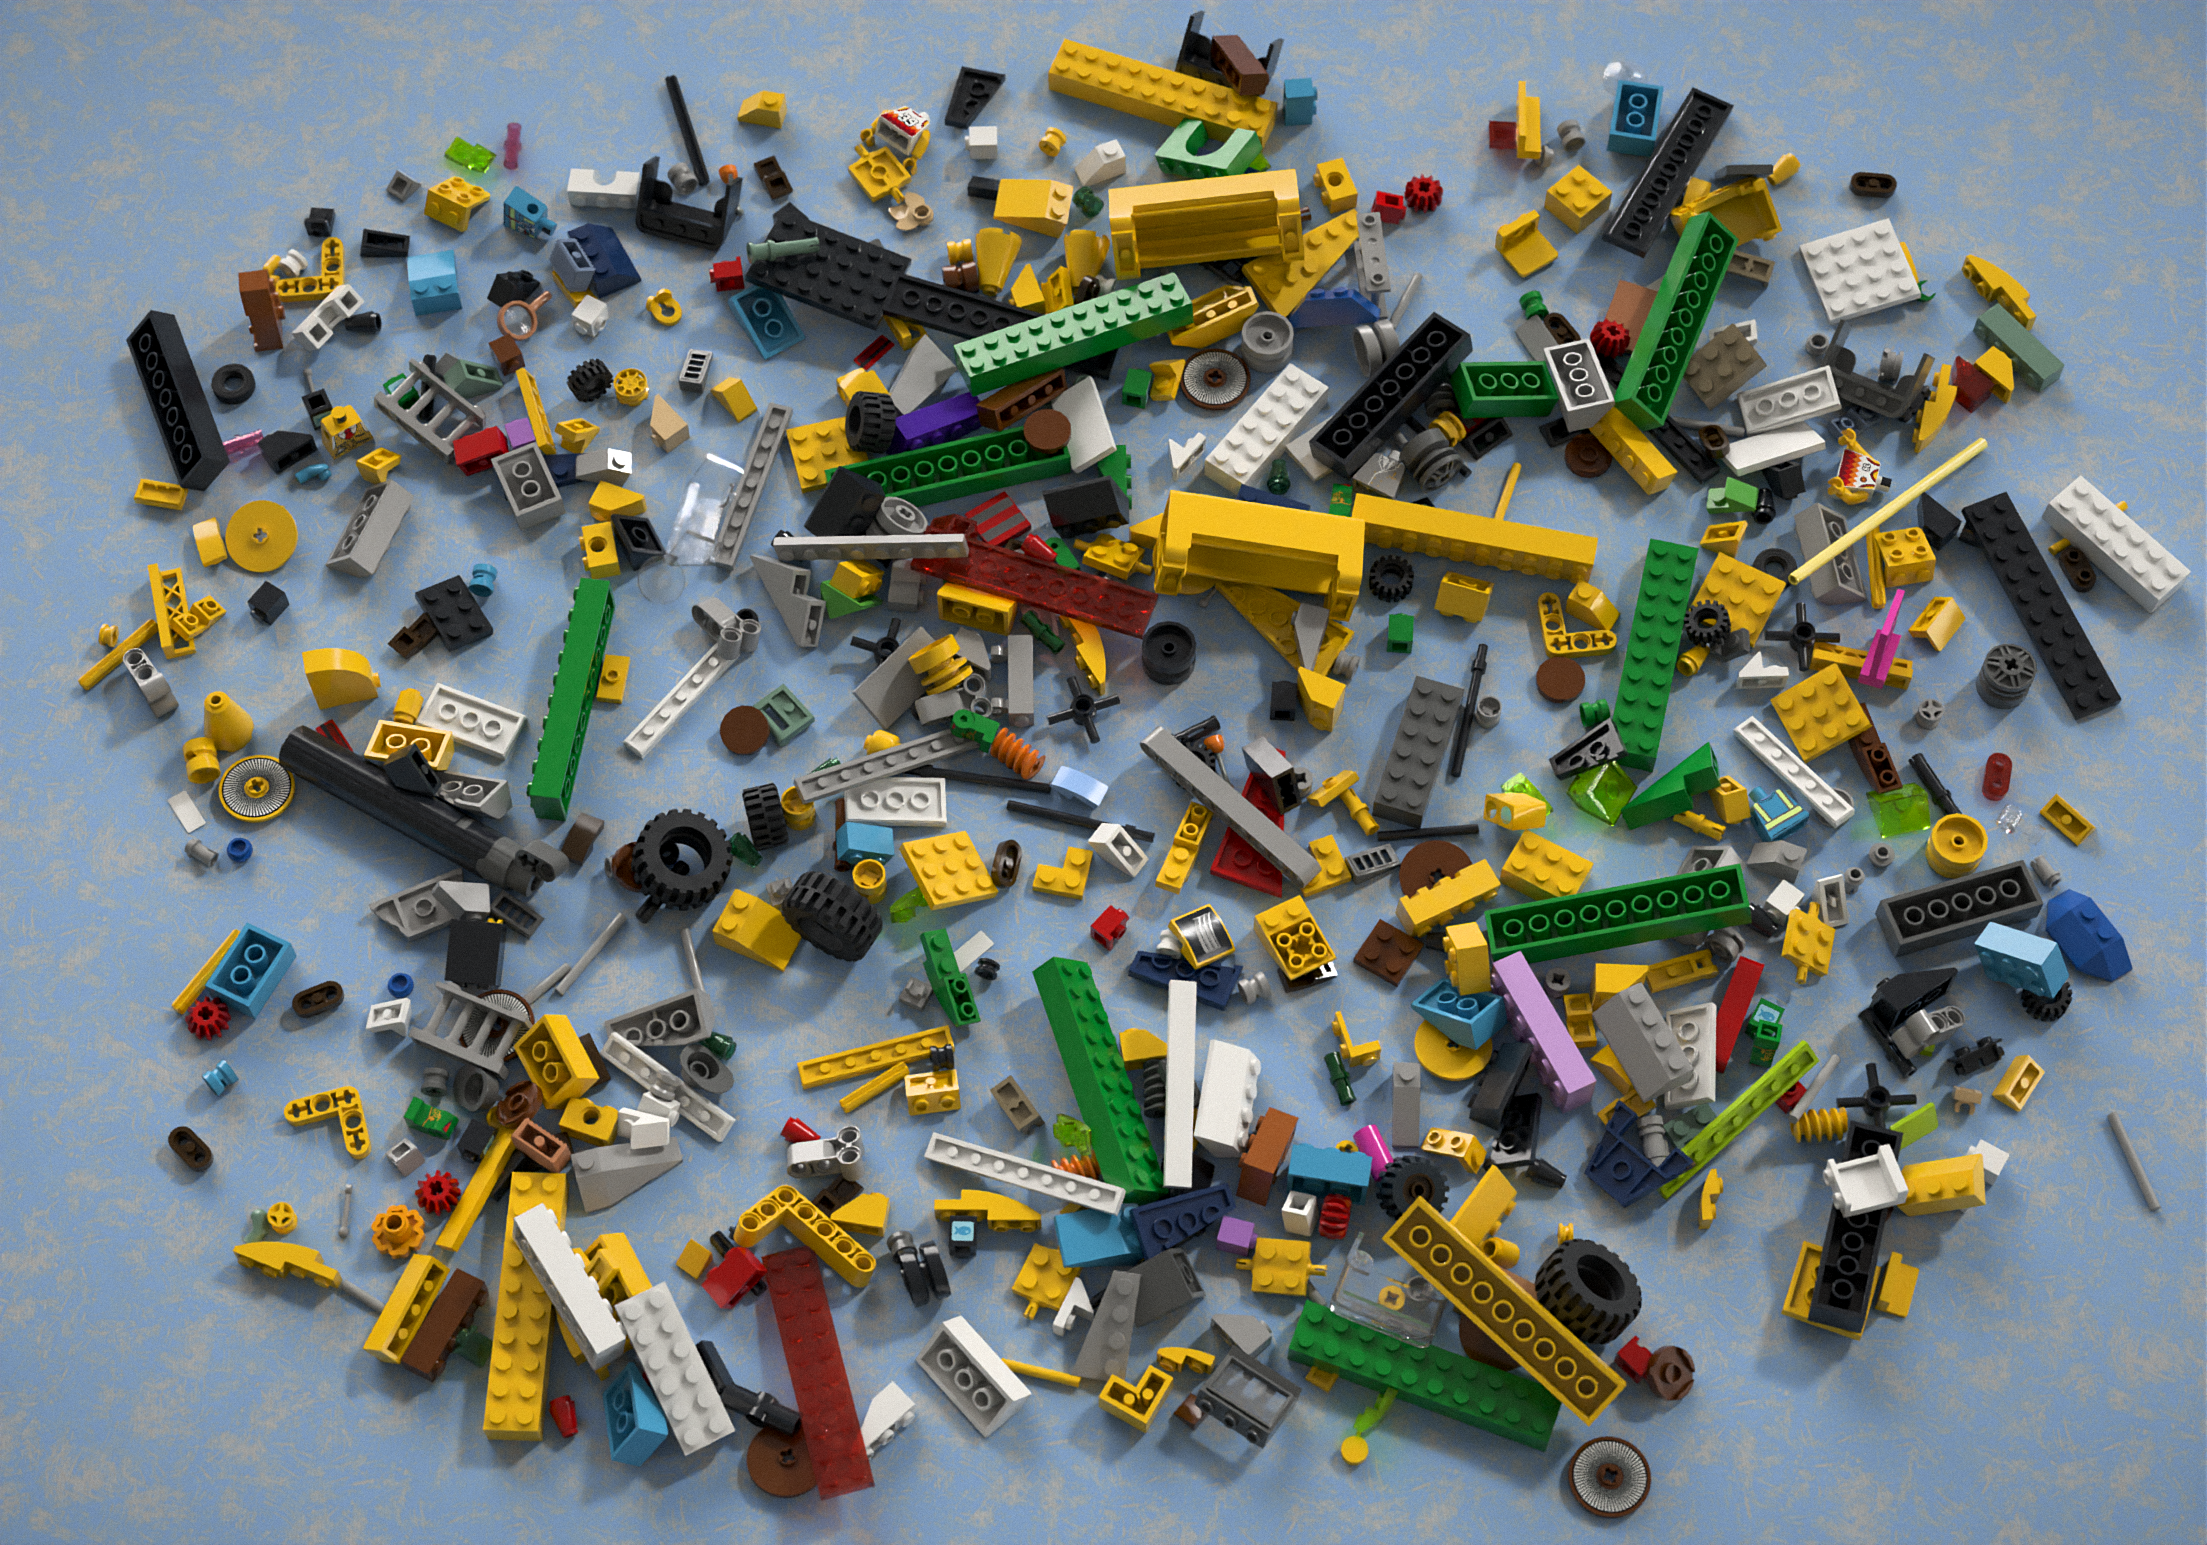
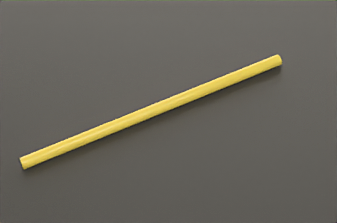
[1788,438,1988,585]

